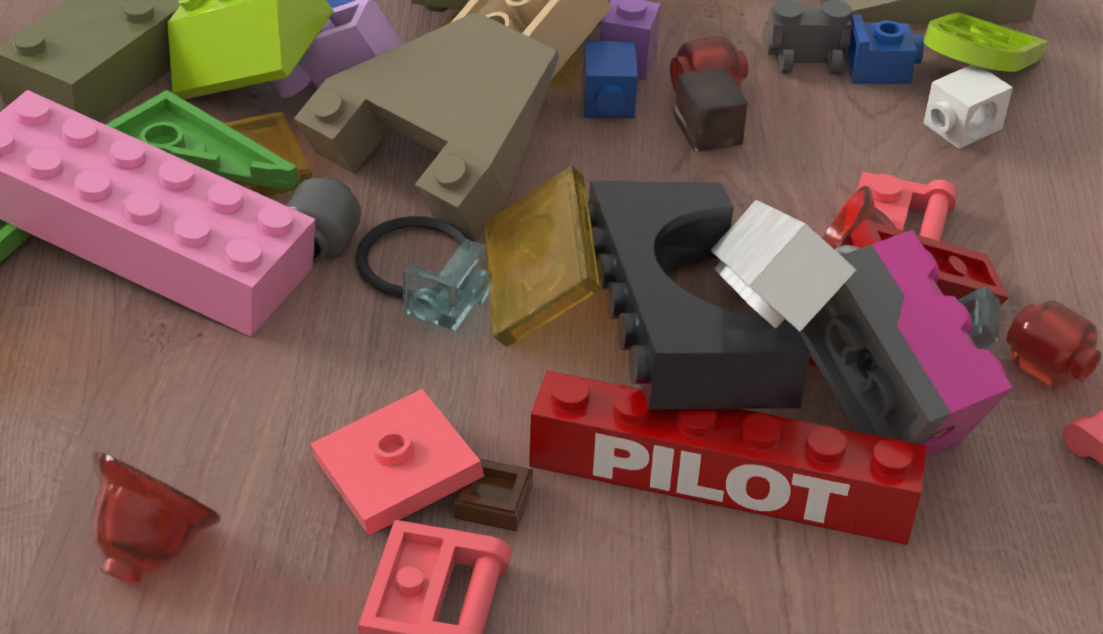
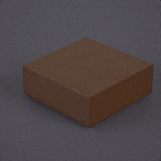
[454,458,533,532]

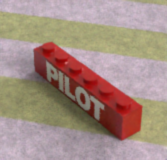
[529,370,927,545]

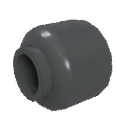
[286,177,362,261]

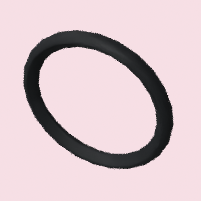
[355,216,475,299]

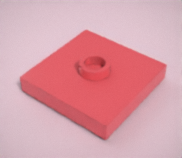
[310,389,484,536]

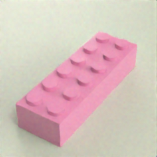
[0,90,316,337]

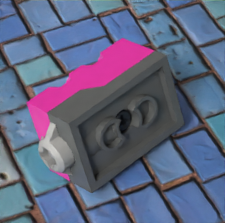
[800,229,1013,457]

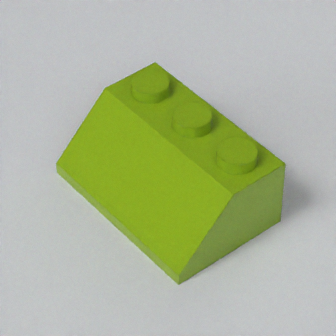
[168,0,334,100]

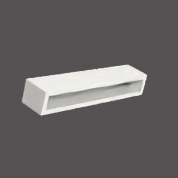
[711,200,856,332]

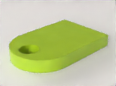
[923,12,1048,72]

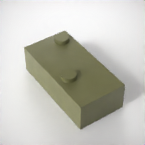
[0,0,180,122]

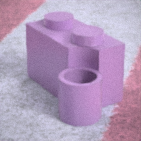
[268,0,403,98]

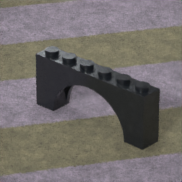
[578,181,810,410]

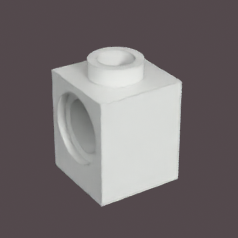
[923,65,1013,149]

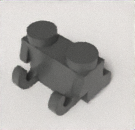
[764,0,852,72]

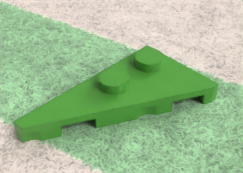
[105,90,298,190]

